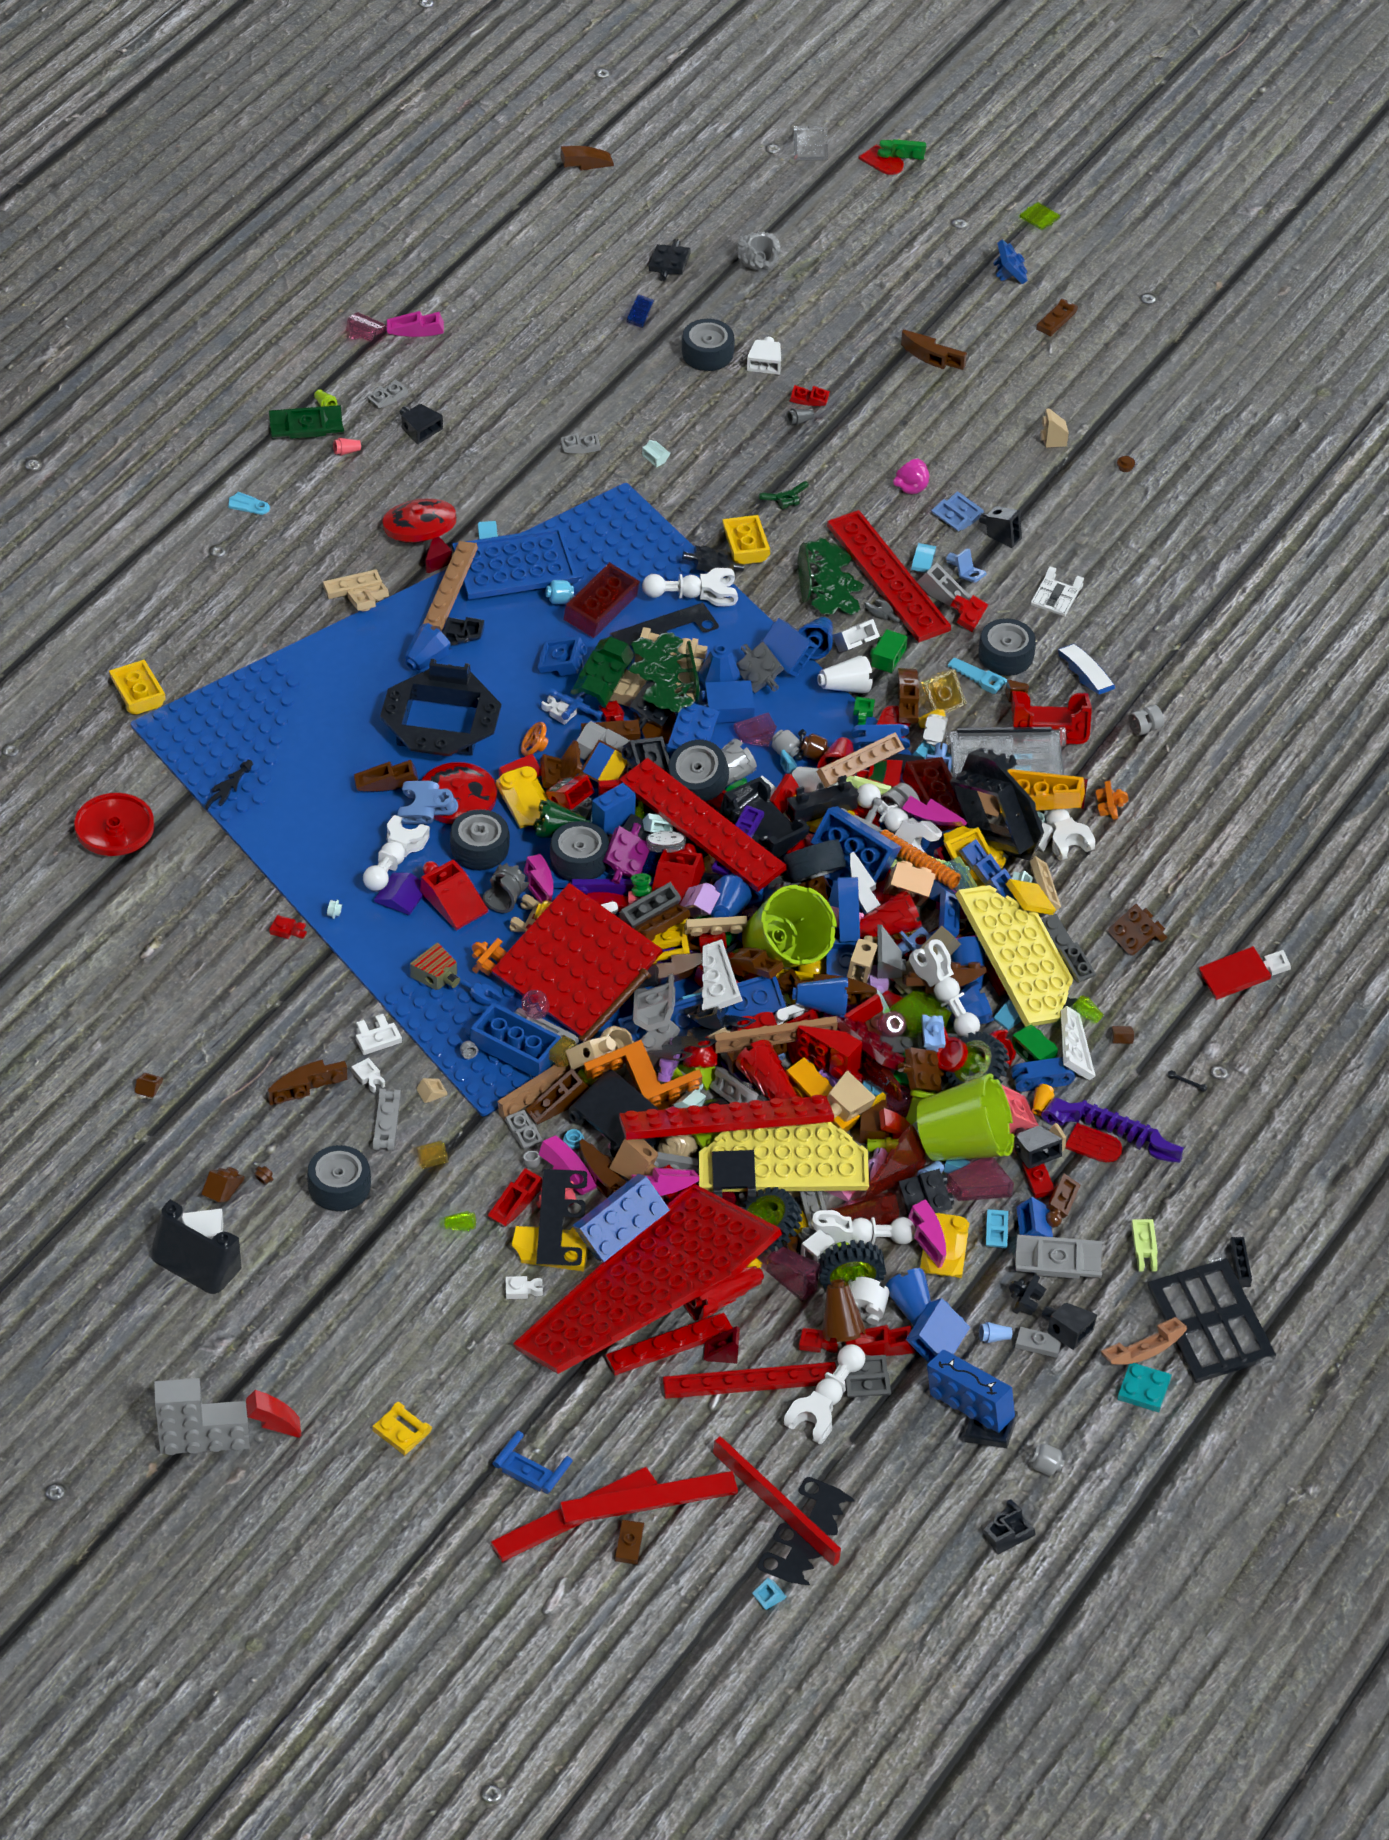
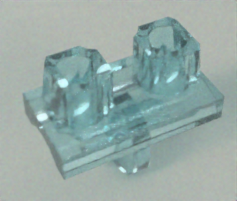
[943,856,977,892]

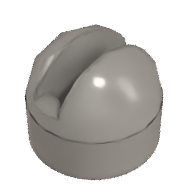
[460,1041,478,1059]
[523,1151,540,1169]

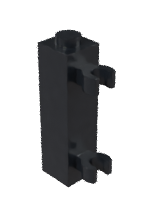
[785,775,859,823]

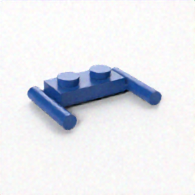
[493,1431,573,1494]

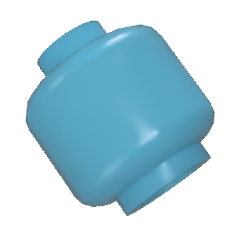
[546,580,574,605]

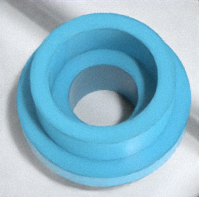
[563,1129,584,1149]

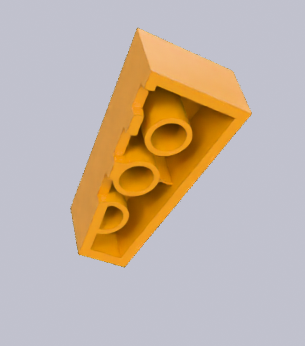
[1000,769,1085,813]
[786,1057,860,1132]

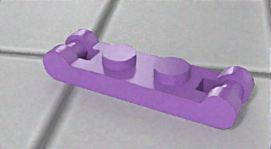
[658,1038,681,1082]

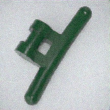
[758,481,809,510]

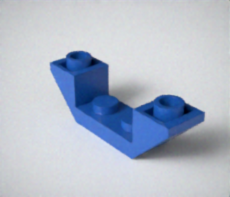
[929,880,960,938]

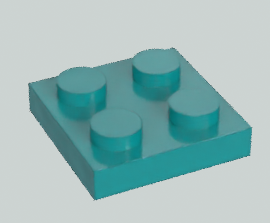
[1117,1363,1172,1413]

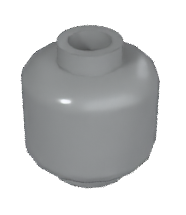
[771,729,800,757]
[1030,1444,1064,1476]

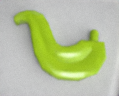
[910,1090,938,1099]

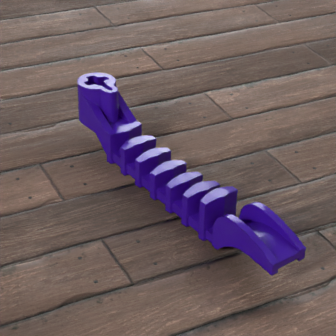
[1042,1098,1184,1163]

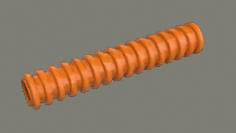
[880,829,961,889]

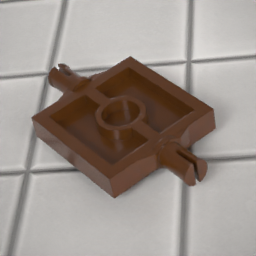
[897,1047,946,1093]

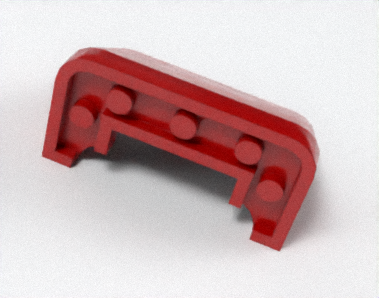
[1011,691,1092,744]

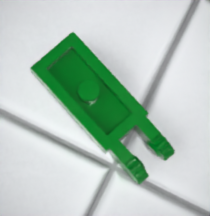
[877,139,927,160]

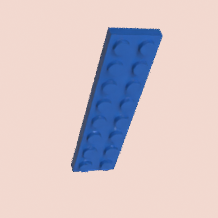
[618,976,786,1042]

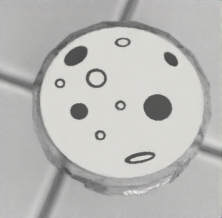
[646,831,686,852]

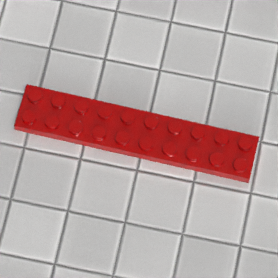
[827,510,951,643]
[619,757,786,892]
[620,1095,834,1140]

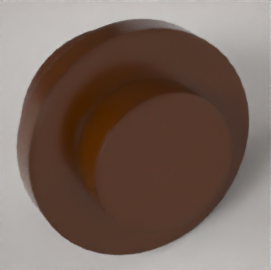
[1117,456,1135,472]
[254,1166,274,1185]

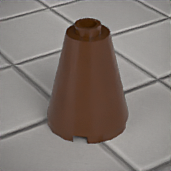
[822,1279,866,1342]

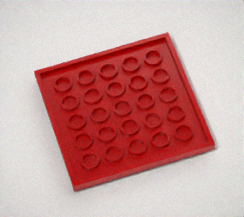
[491,883,663,1036]

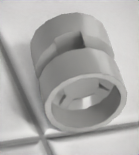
[1128,704,1164,736]

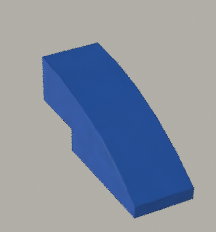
[838,877,860,942]

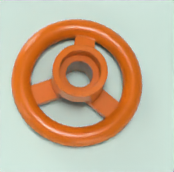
[521,722,548,756]

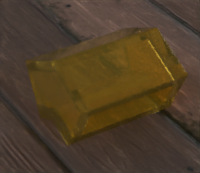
[549,1035,577,1067]
[416,1141,448,1169]

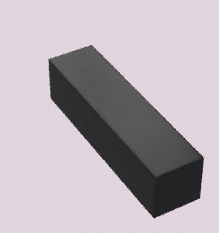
[1229,1237,1252,1288]

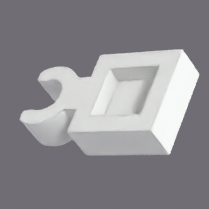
[541,696,577,725]
[1264,950,1291,976]
[351,1058,385,1093]
[506,1276,543,1299]

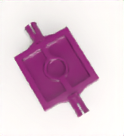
[603,823,651,884]

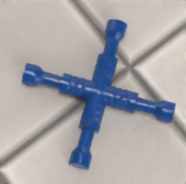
[549,688,603,720]

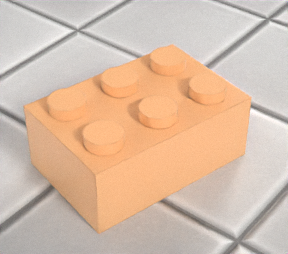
[883,861,936,906]

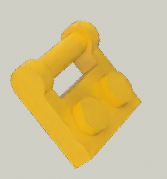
[652,923,690,964]
[372,1402,432,1456]

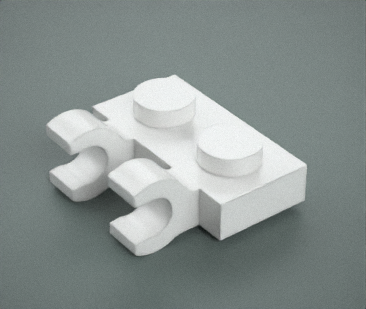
[356,1014,402,1055]

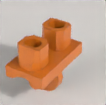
[1096,781,1129,820]
[472,938,507,976]

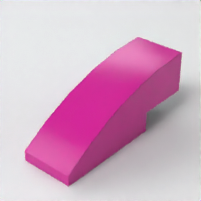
[387,311,444,337]
[902,795,967,826]
[524,854,553,904]
[538,1135,596,1195]
[631,1168,699,1196]
[908,1199,946,1268]

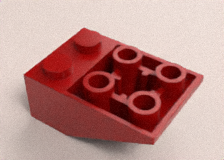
[796,1025,863,1079]

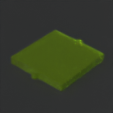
[1020,202,1061,230]

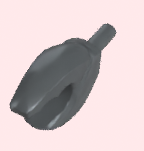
[865,599,900,623]

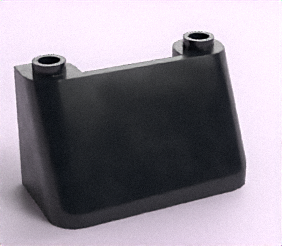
[719,777,810,859]
[568,1069,661,1158]
[151,1199,242,1294]

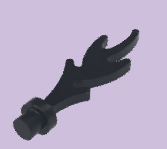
[205,759,254,810]

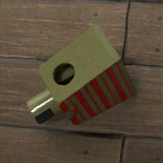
[410,943,460,990]

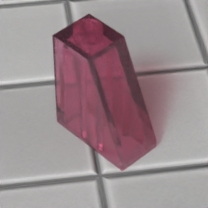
[947,1158,1014,1201]
[766,1247,820,1302]

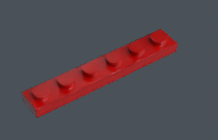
[606,1313,733,1376]

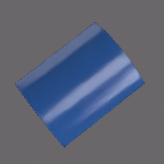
[1016,1197,1053,1237]

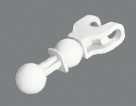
[642,568,738,606]
[857,783,942,852]
[1044,809,1095,861]
[363,815,430,891]
[909,939,980,1038]
[812,1210,916,1245]
[784,1344,865,1444]

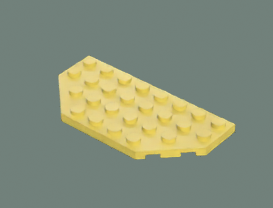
[955,885,1073,1027]
[699,1122,869,1192]

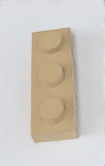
[323,569,382,599]
[1030,856,1061,911]
[684,916,747,936]

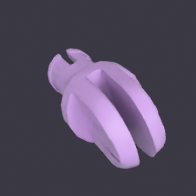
[868,1148,887,1186]

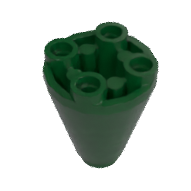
[534,799,590,838]

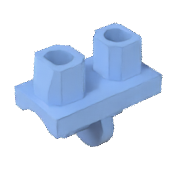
[921,1015,946,1052]

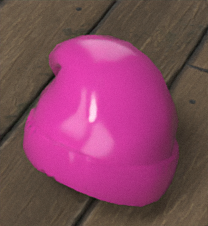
[893,458,930,494]

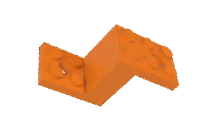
[584,1040,703,1107]

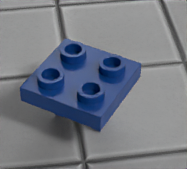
[993,239,1028,284]

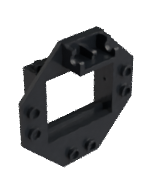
[380,659,502,756]
[950,747,1044,861]

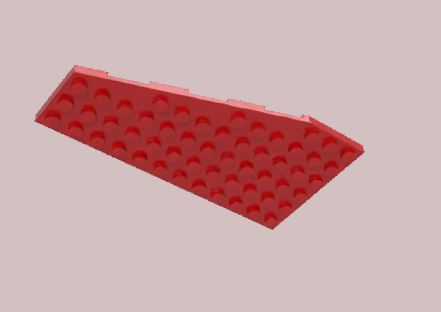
[513,1184,782,1374]

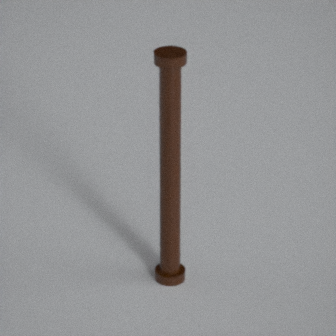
[578,968,651,1043]

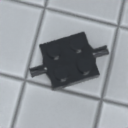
[649,239,691,281]
[682,545,745,572]
[629,680,682,731]

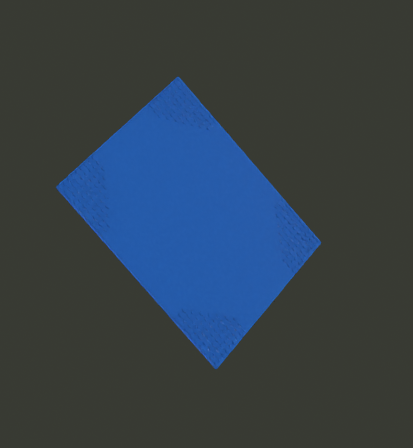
[131,483,967,1116]

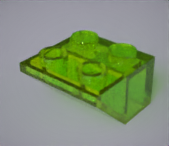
[890,991,952,1033]

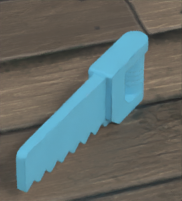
[948,658,1007,694]

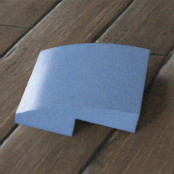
[931,491,984,531]

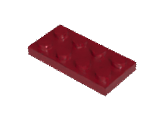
[836,1016,906,1073]

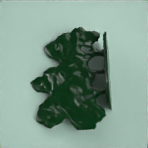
[797,537,864,615]
[628,633,699,712]

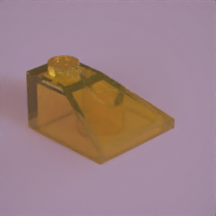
[921,669,967,714]

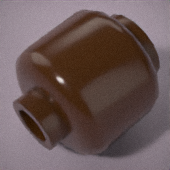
[800,733,830,762]

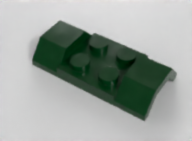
[269,405,344,439]
[570,636,634,708]

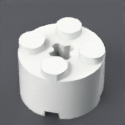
[848,1277,889,1325]

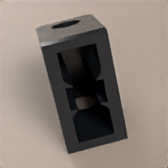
[400,404,443,444]
[979,506,1022,548]
[1015,1126,1062,1169]
[1042,1303,1097,1350]

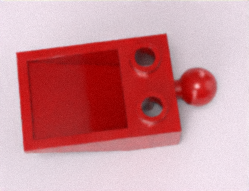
[651,843,705,905]
[420,859,488,930]

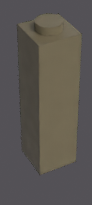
[892,926,961,996]

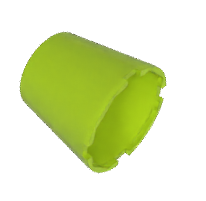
[742,885,837,969]
[917,1074,1014,1161]

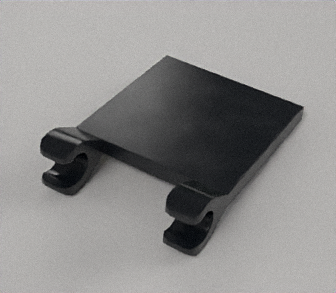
[712,1150,756,1202]

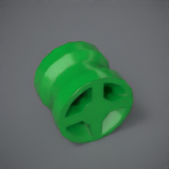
[631,873,652,897]

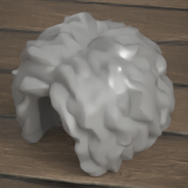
[737,231,781,270]

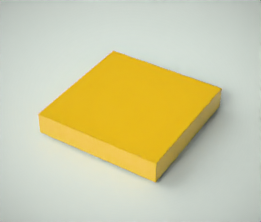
[1006,879,1056,915]

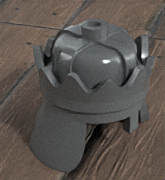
[483,863,529,913]

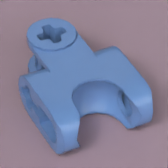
[397,781,458,824]

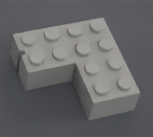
[154,1378,250,1455]

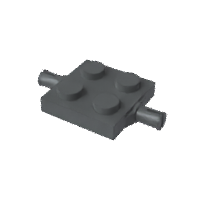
[736,642,785,693]

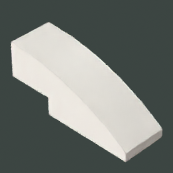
[850,852,880,915]

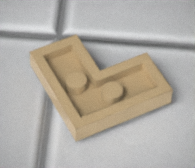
[347,583,389,611]

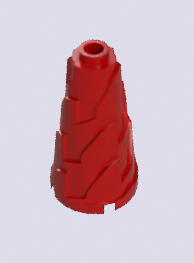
[860,890,922,939]
[735,1040,797,1100]
[684,1266,764,1321]

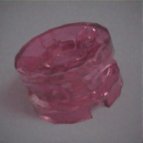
[885,1085,913,1117]

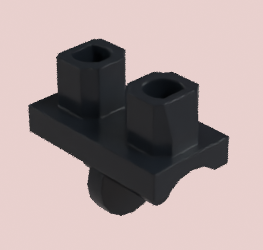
[1009,1274,1047,1315]

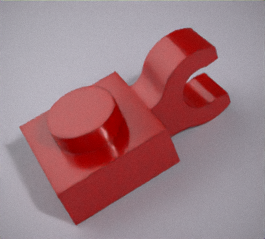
[599,700,624,722]
[269,915,307,939]
[799,1328,838,1353]

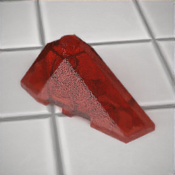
[858,1049,903,1102]
[865,1124,926,1199]
[828,1191,899,1225]

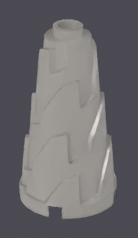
[721,738,757,786]

